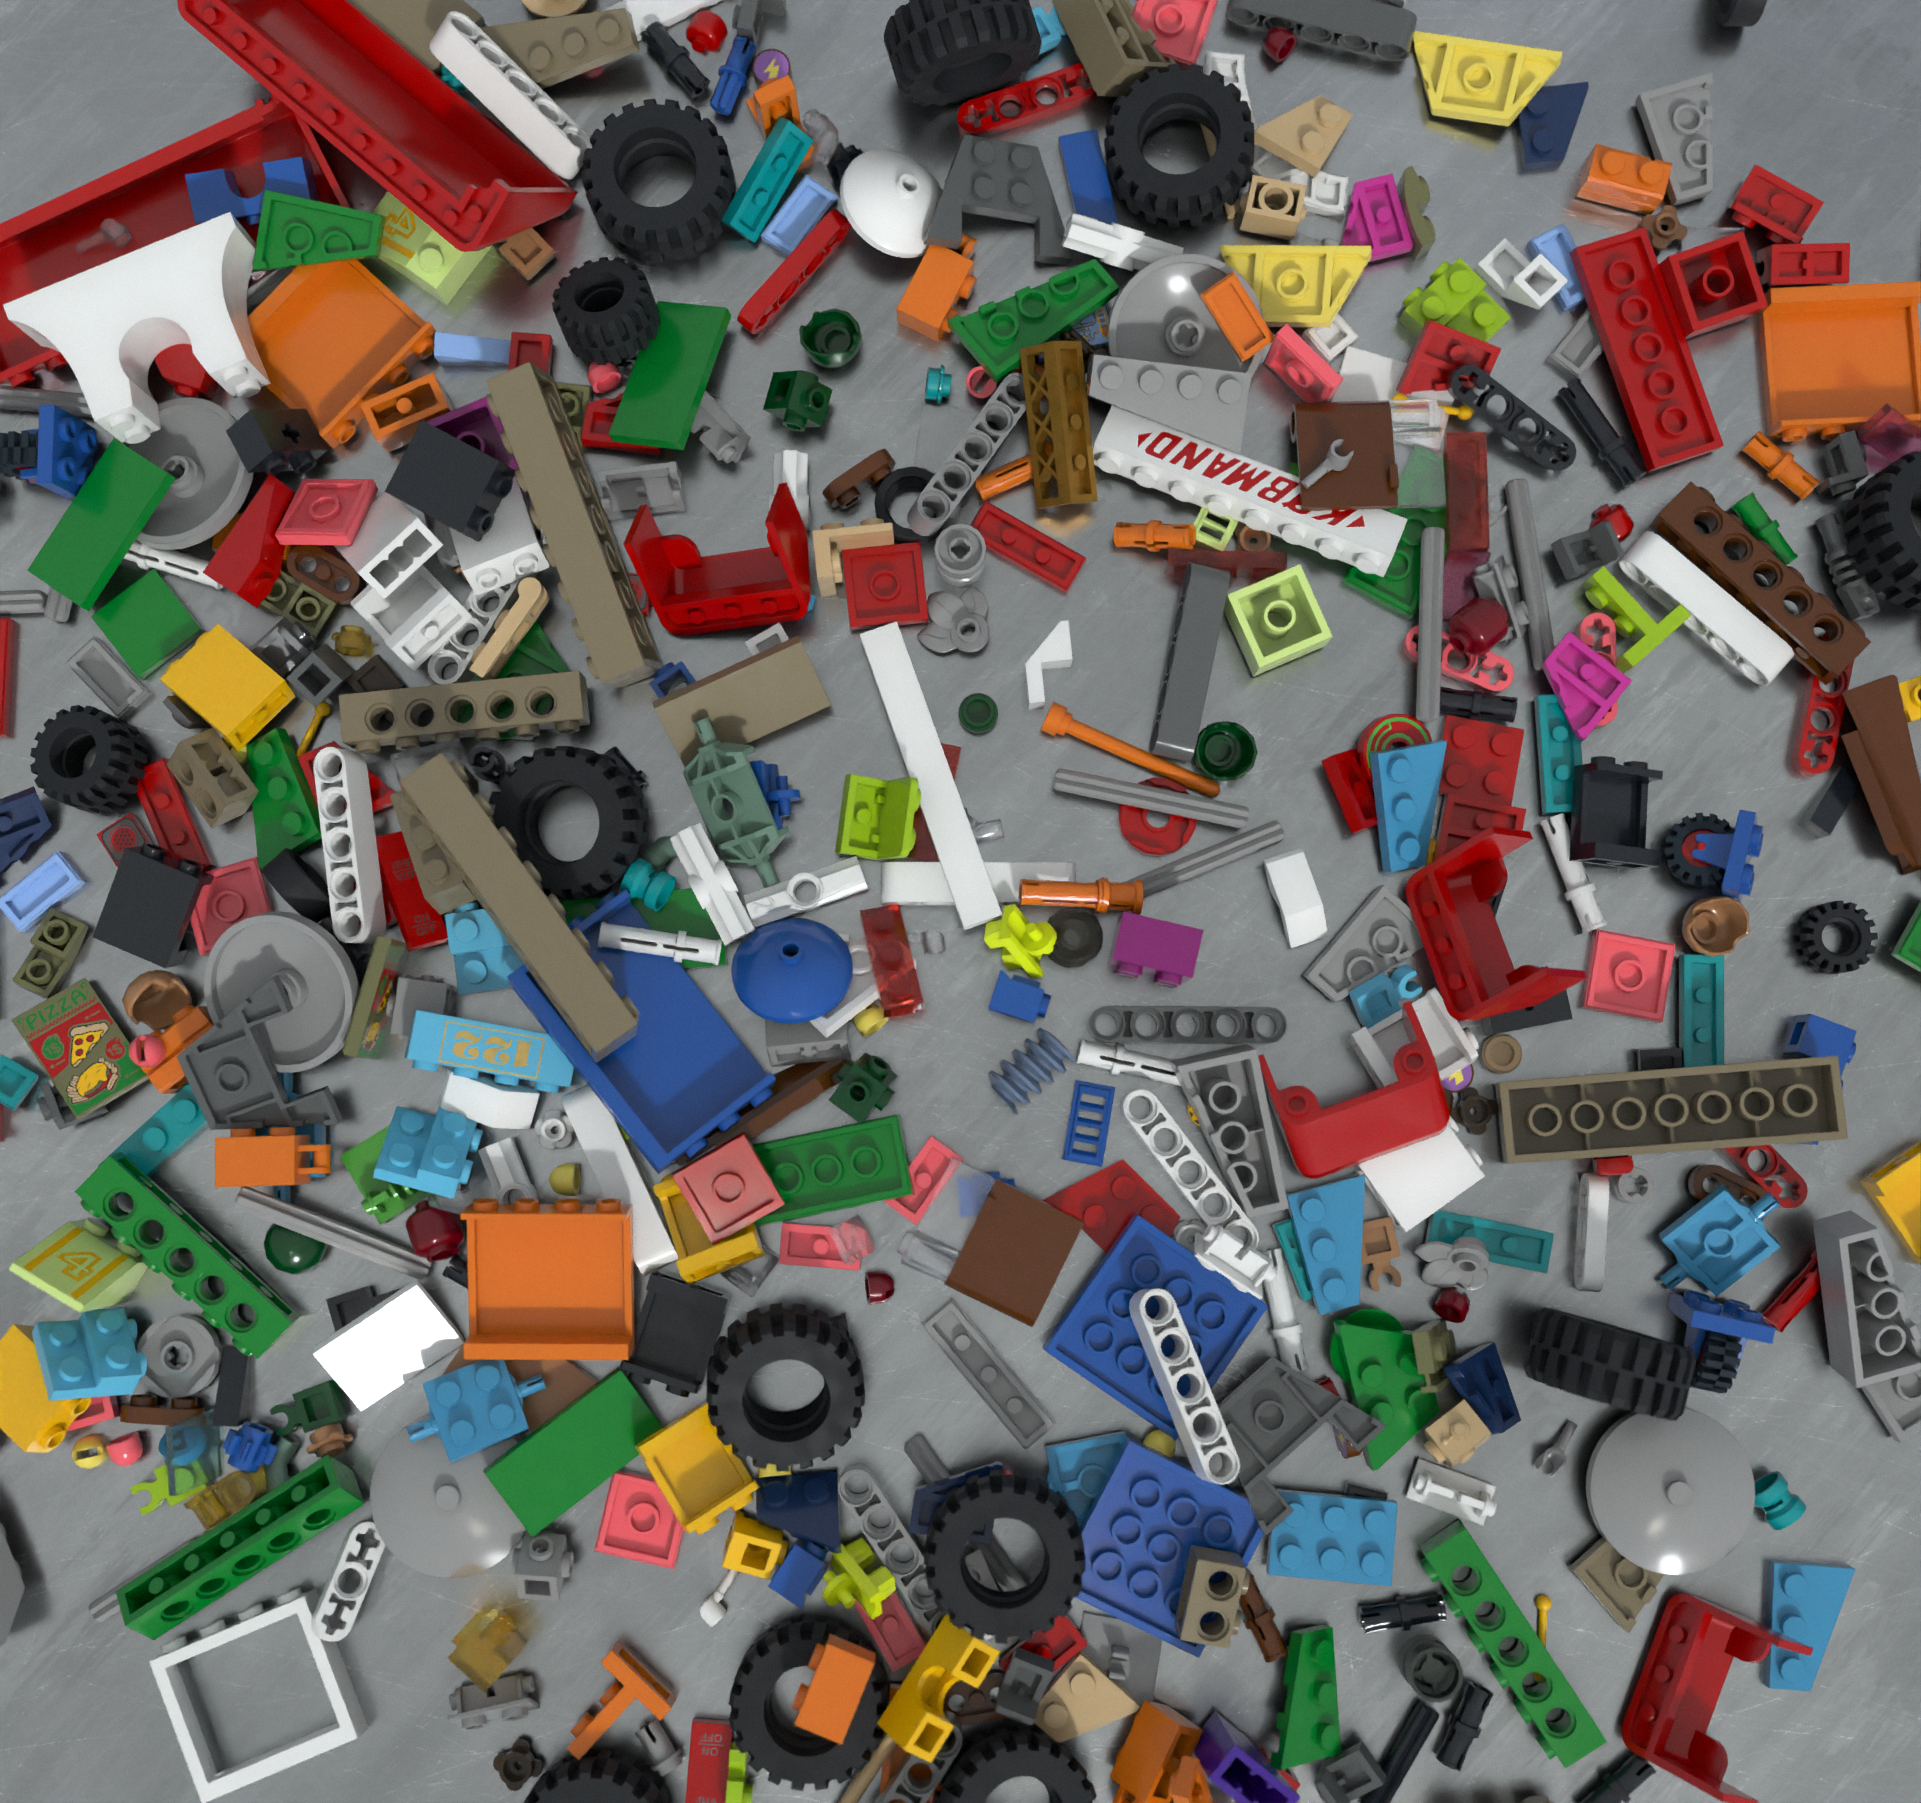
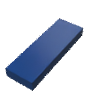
[1058,129,1118,225]

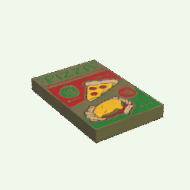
[342,935,409,1060]
[11,977,149,1121]

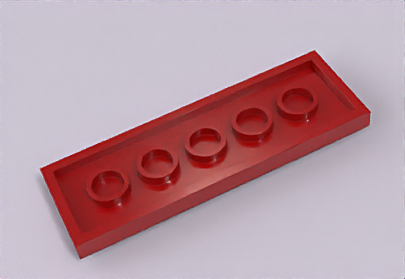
[1569,227,1724,472]

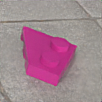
[1341,173,1413,262]
[1541,632,1632,742]

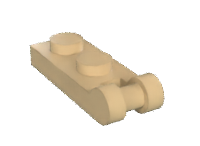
[469,577,549,680]

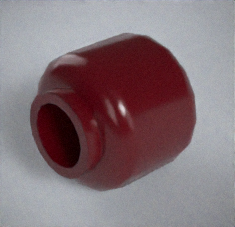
[1448,597,1508,656]
[405,1198,465,1262]

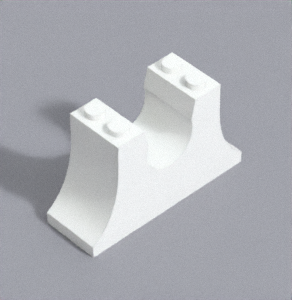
[3,212,271,444]

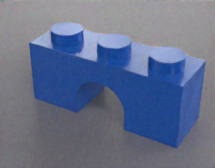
[185,157,319,226]
[1783,1014,1857,1145]

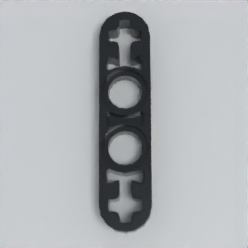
[1446,365,1576,471]

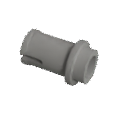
[635,1718,682,1777]

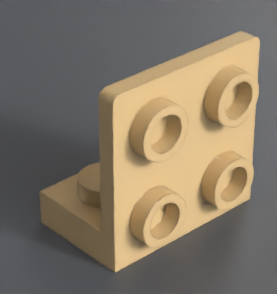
[812,518,894,597]

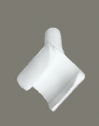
[700,1569,739,1627]

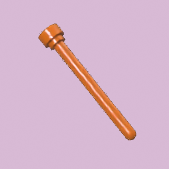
[1041,701,1221,797]

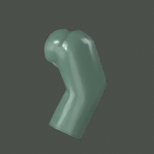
[642,836,678,873]
[264,1435,300,1492]

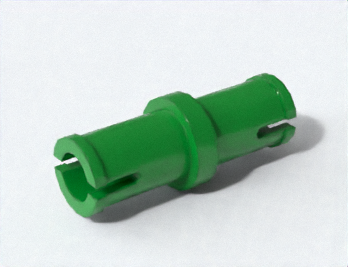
[1731,492,1798,565]

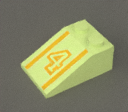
[372,192,492,305]
[8,1218,148,1313]

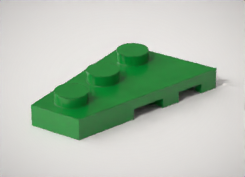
[252,190,386,271]
[247,727,322,870]
[1270,1625,1341,1771]

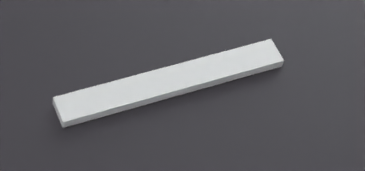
[859,622,1002,930]

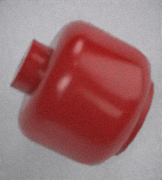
[686,10,728,53]
[1590,504,1634,542]

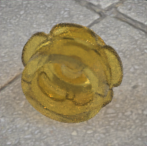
[331,625,371,656]

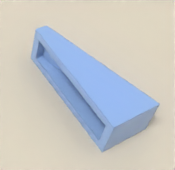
[434,332,511,367]

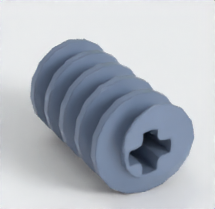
[988,1028,1077,1115]

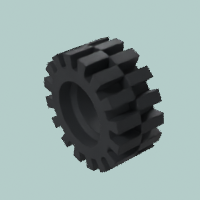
[1794,901,1878,974]

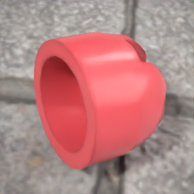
[587,360,622,394]
[966,366,998,399]
[128,1034,166,1067]
[105,1432,143,1467]

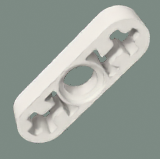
[1574,1173,1609,1292]
[311,1522,385,1642]

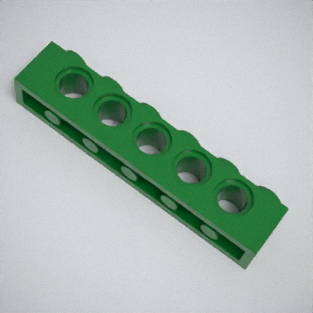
[75,1152,300,1359]
[116,1454,365,1640]
[1419,1519,1607,1769]

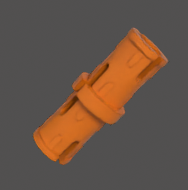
[1742,430,1820,501]
[1113,520,1196,552]

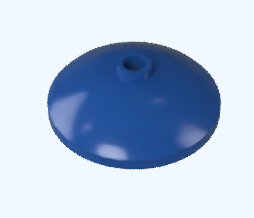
[731,918,853,1023]

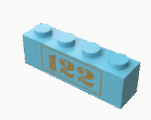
[404,1009,574,1093]

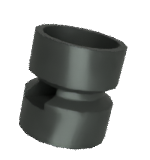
[1398,1634,1463,1703]

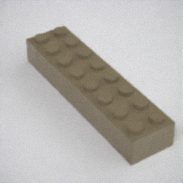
[486,362,663,688]
[399,753,640,1063]
[1495,1056,1848,1164]

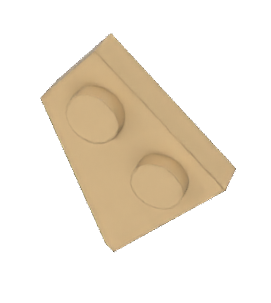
[1254,95,1353,178]
[1034,1650,1141,1743]

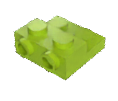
[1398,257,1511,343]

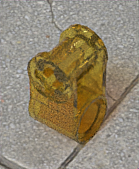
[184,1466,267,1534]

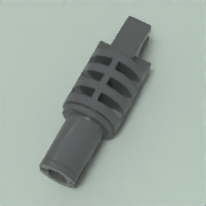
[1815,511,1880,621]

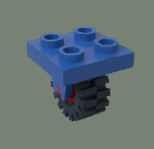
[0,404,98,501]
[1664,810,1764,902]
[1667,1290,1776,1394]

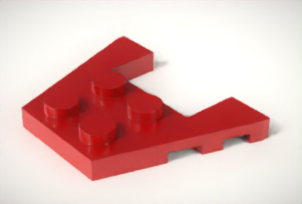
[1042,1159,1181,1254]

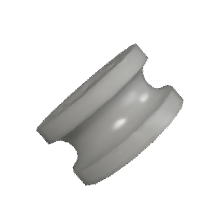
[1612,1167,1654,1204]

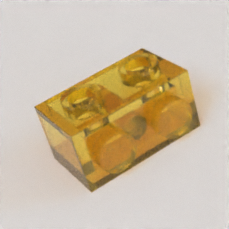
[447,1608,529,1693]

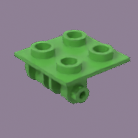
[339,1125,431,1225]

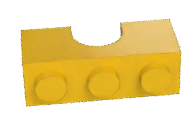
[877,1613,1000,1763]

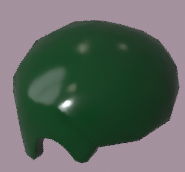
[799,308,862,368]
[1194,721,1258,781]
[264,1223,328,1275]

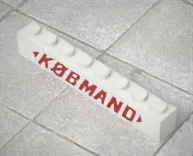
[1093,405,1408,577]

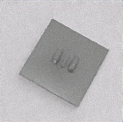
[1080,1611,1162,1707]

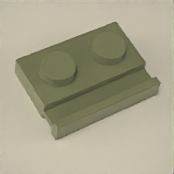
[1412,1319,1456,1393]

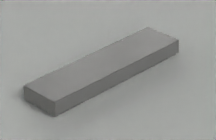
[921,1298,1056,1451]

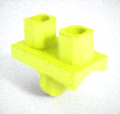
[984,904,1057,978]
[822,1537,896,1620]

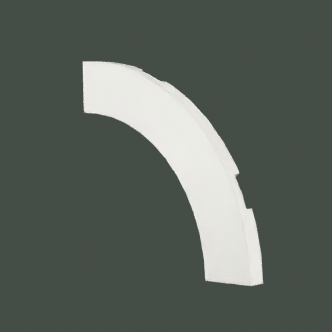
[1204,50,1349,219]

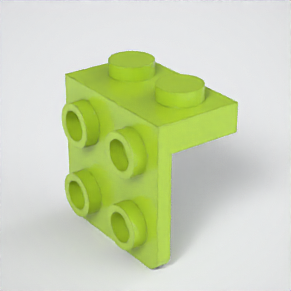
[835,774,921,861]

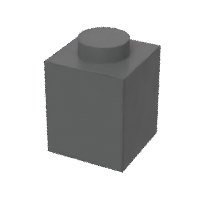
[286,643,355,707]

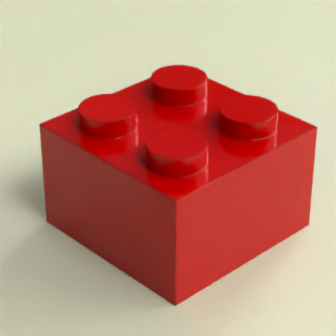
[1659,231,1768,339]

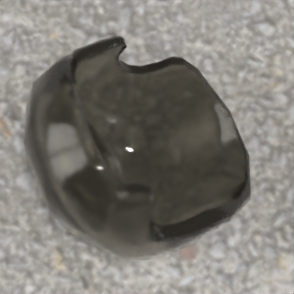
[1047,906,1103,968]

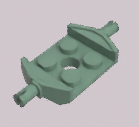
[683,717,790,887]

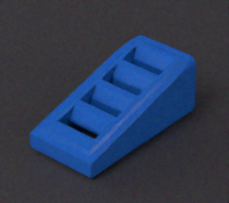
[1061,1080,1115,1167]

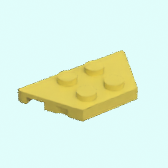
[1413,31,1563,127]
[1220,245,1372,328]

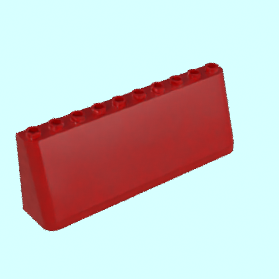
[177,0,578,252]
[0,91,352,388]

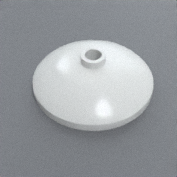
[840,149,942,258]

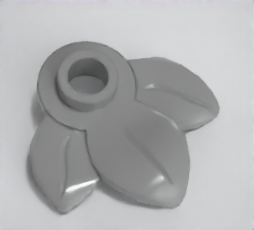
[917,586,990,653]
[1415,1237,1489,1290]

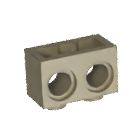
[167,727,259,828]
[1174,1545,1250,1649]

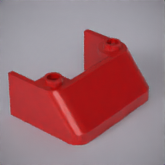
[623,482,811,636]
[1406,826,1587,1021]
[1258,1001,1450,1179]
[1621,1593,1813,1803]

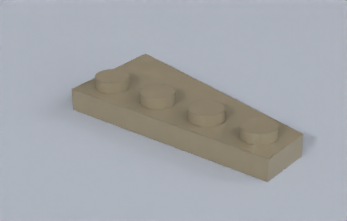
[480,8,640,89]
[1570,1537,1664,1634]

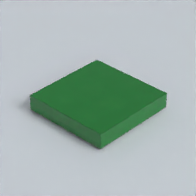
[91,569,205,680]

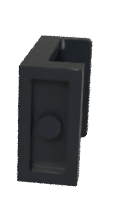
[385,420,515,542]
[1569,756,1663,869]
[93,843,214,968]
[620,1271,732,1397]

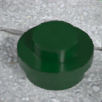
[959,693,998,733]

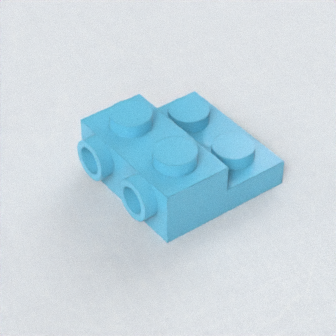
[445,903,524,996]
[373,1106,483,1199]
[32,1308,147,1401]

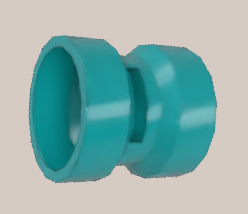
[620,858,676,912]
[1754,1471,1806,1530]

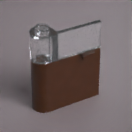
[1290,399,1446,511]
[897,1157,1084,1327]

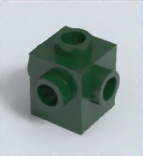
[763,370,832,431]
[829,1052,898,1124]

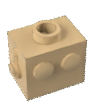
[1239,175,1307,241]
[1424,1399,1491,1469]

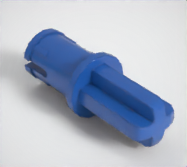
[710,36,757,115]

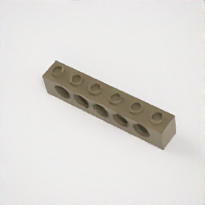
[339,671,590,754]

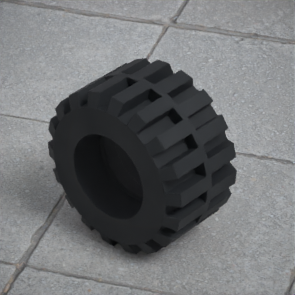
[552,257,660,365]
[30,705,148,813]

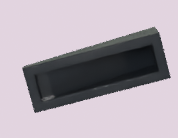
[1798,765,1860,839]
[212,1345,251,1427]

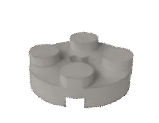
[137,1314,224,1398]

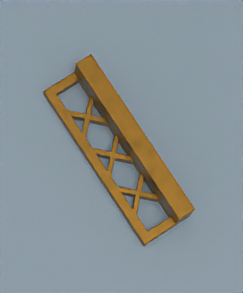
[1020,341,1098,508]

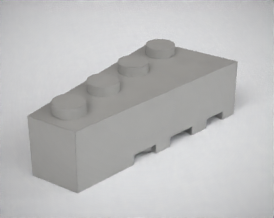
[1086,354,1252,454]
[1169,1044,1289,1217]
[1813,1210,1921,1388]

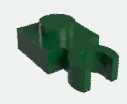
[270,1380,348,1436]

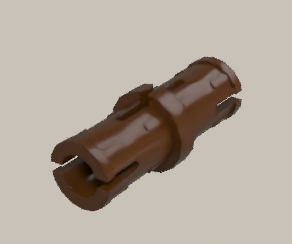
[1239,1573,1288,1663]

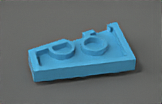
[1370,740,1447,872]
[1286,1174,1365,1315]
[1764,1560,1855,1691]

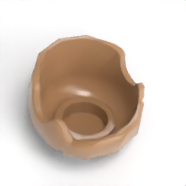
[1682,896,1750,957]
[122,970,192,1031]

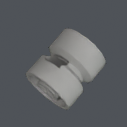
[934,524,986,587]

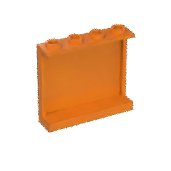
[248,260,437,449]
[1757,281,1921,442]
[460,1198,635,1360]

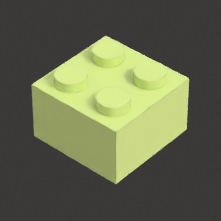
[1224,564,1333,677]

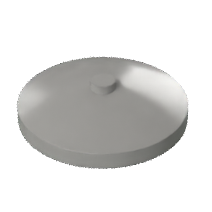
[1107,254,1264,378]
[118,397,254,550]
[204,911,360,1073]
[1586,1408,1755,1575]
[370,1414,527,1578]

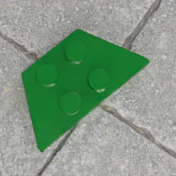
[457,620,570,740]
[1333,1319,1440,1471]

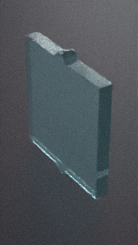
[164,1409,223,1496]

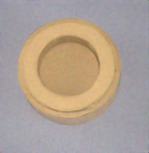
[1479,1034,1522,1074]

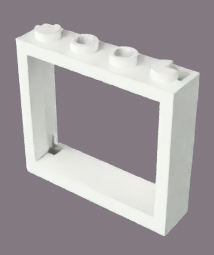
[149,1588,368,1803]

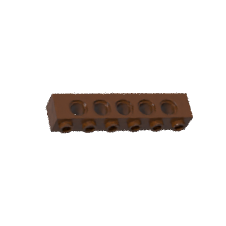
[1649,481,1871,685]

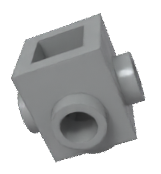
[511,1531,574,1601]

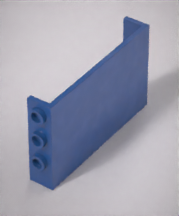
[507,889,776,1175]

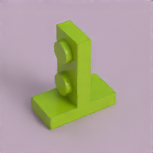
[1581,566,1691,674]

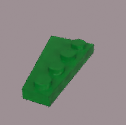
[948,259,1119,383]

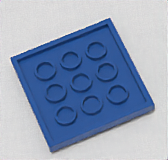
[1042,1213,1268,1441]
[1075,1436,1264,1658]

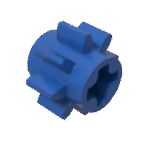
[222,1422,279,1473]

